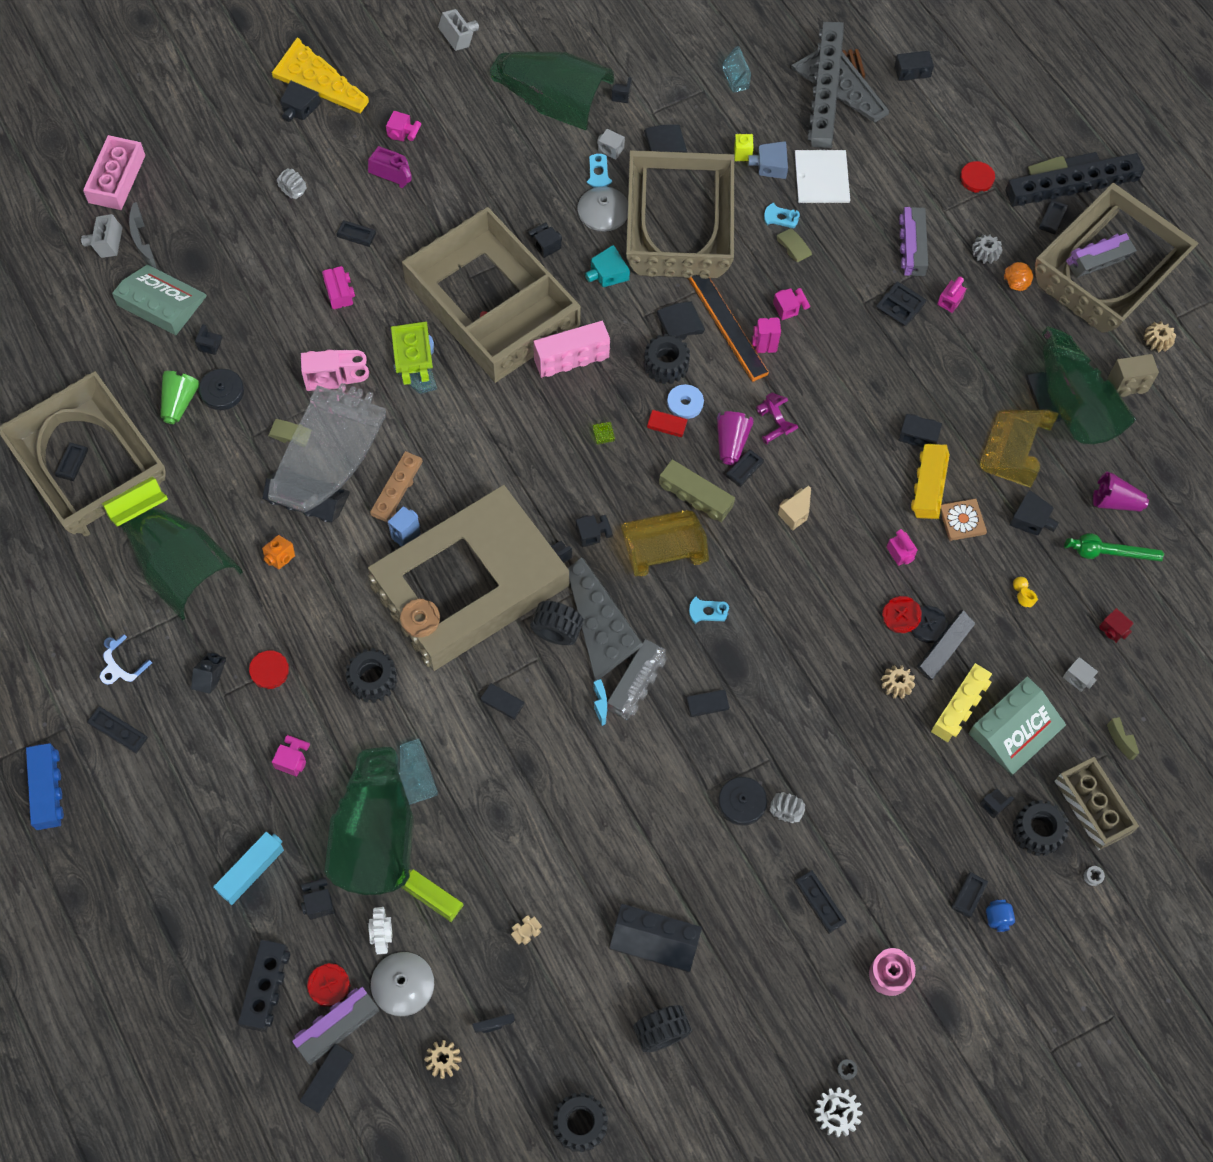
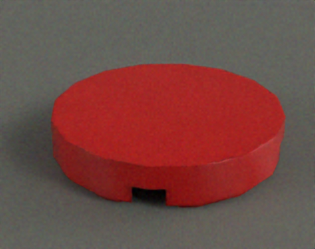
[960,161,995,193]
[882,596,922,633]
[249,651,289,689]
[307,963,350,1007]

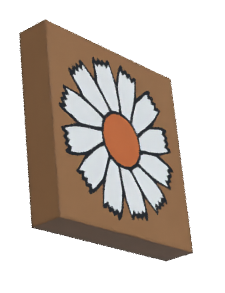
[940,499,987,541]

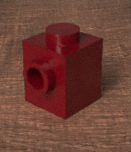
[1099,608,1134,643]

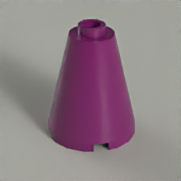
[717,411,754,465]
[1092,472,1149,512]

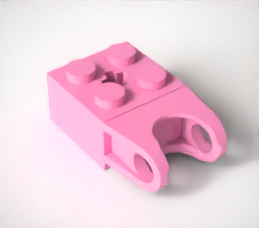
[301,350,369,391]

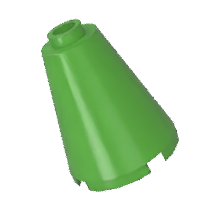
[160,371,199,424]

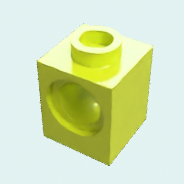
[734,134,753,161]

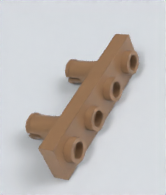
[370,451,423,523]

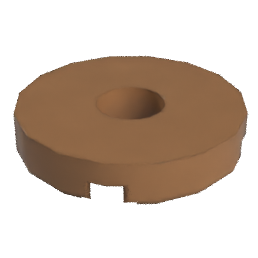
[400,599,440,638]

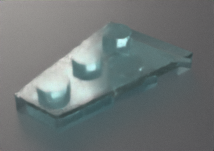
[399,739,438,808]

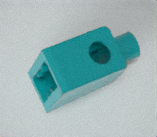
[585,245,630,287]

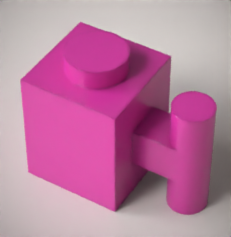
[386,111,421,141]
[937,277,967,313]
[773,288,810,320]
[886,529,917,566]
[272,735,310,777]

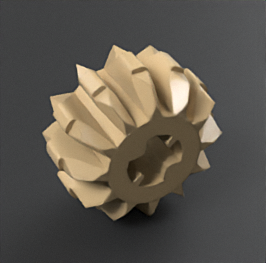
[1143,321,1176,353]
[881,665,915,699]
[425,1040,462,1079]

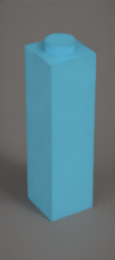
[214,832,284,905]

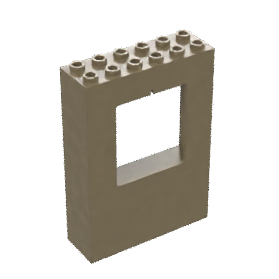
[402,207,580,383]
[367,485,569,671]

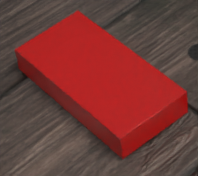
[647,410,688,438]

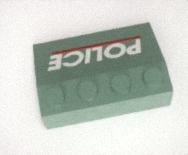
[112,264,207,335]
[968,676,1066,776]

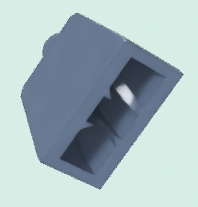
[748,142,788,179]

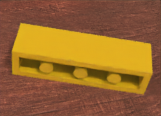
[911,444,950,519]

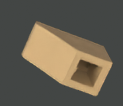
[778,486,811,530]

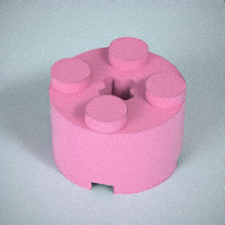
[869,948,915,996]

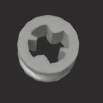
[1083,866,1105,886]

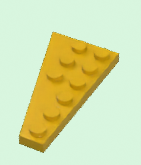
[272,37,369,114]

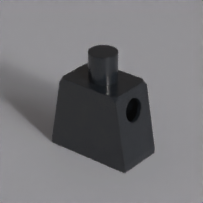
[281,80,321,122]
[1010,490,1059,535]

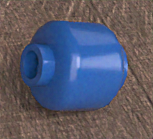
[986,900,1015,932]

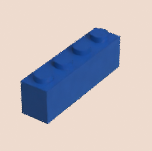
[26,743,64,830]

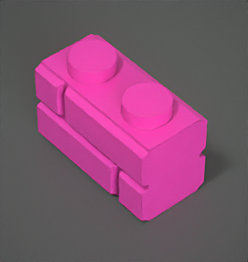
[322,266,355,309]
[752,318,781,353]

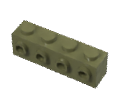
[659,459,735,523]

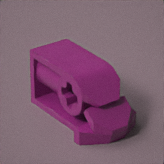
[368,146,411,189]

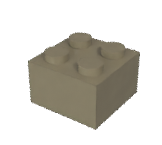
[1107,354,1159,397]

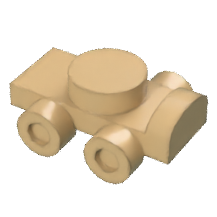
[511,916,542,945]

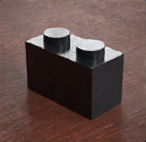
[894,50,934,81]
[898,414,942,448]

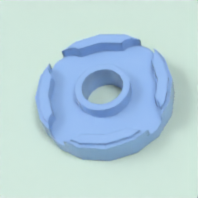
[667,384,704,419]

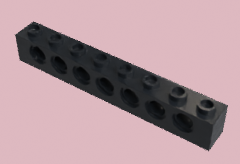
[1005,153,1145,207]

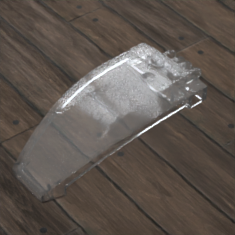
[268,383,386,513]

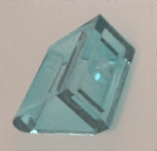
[722,46,751,93]

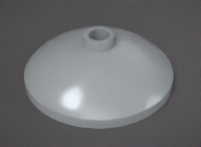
[578,186,628,231]
[371,952,434,1016]

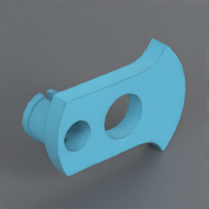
[587,154,612,188]
[764,203,800,228]
[689,596,729,624]

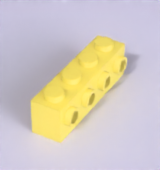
[931,663,992,742]

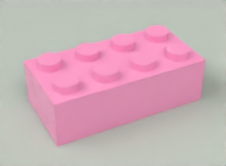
[83,135,145,210]
[533,320,610,378]

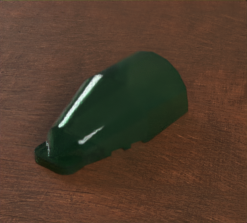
[490,51,614,130]
[1042,326,1136,445]
[120,506,243,621]
[324,747,414,895]

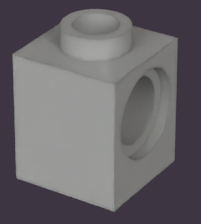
[597,129,625,159]
[1063,657,1098,692]

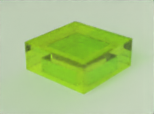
[593,422,615,444]

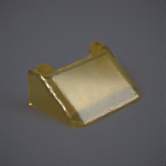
[980,410,1059,487]
[621,510,709,577]

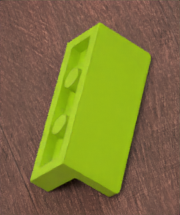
[102,477,168,526]
[399,869,463,922]

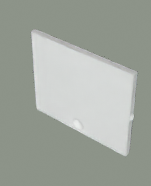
[795,150,850,203]

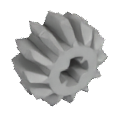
[277,168,307,199]
[972,234,1002,264]
[770,792,805,823]

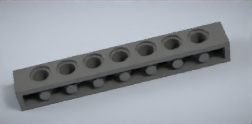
[808,22,844,148]

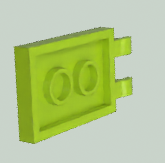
[391,322,433,385]

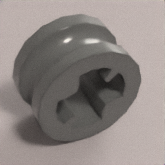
[837,1059,857,1080]

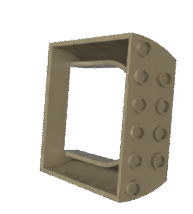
[626,151,734,279]
[1035,183,1199,333]
[0,371,166,536]

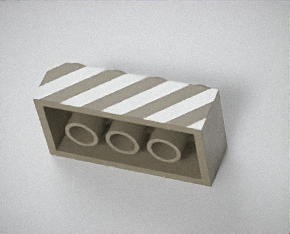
[1055,757,1139,851]

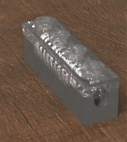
[607,639,667,721]

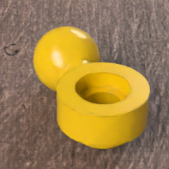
[1013,577,1038,607]

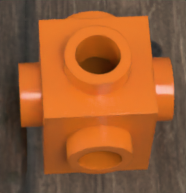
[262,535,295,569]

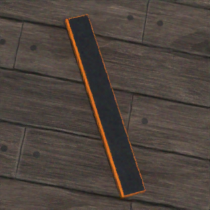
[688,275,769,382]

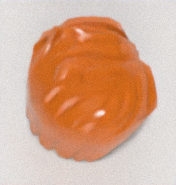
[1004,262,1033,291]

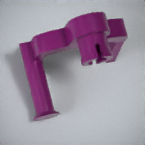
[756,392,798,445]

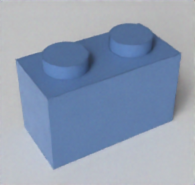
[388,506,421,547]

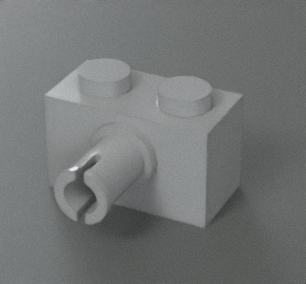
[438,9,479,51]
[81,214,123,258]

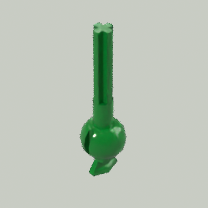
[1064,533,1164,562]

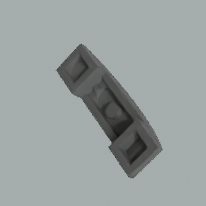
[129,202,157,268]

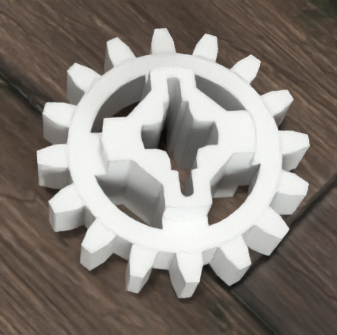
[369,907,392,954]
[814,1087,862,1137]

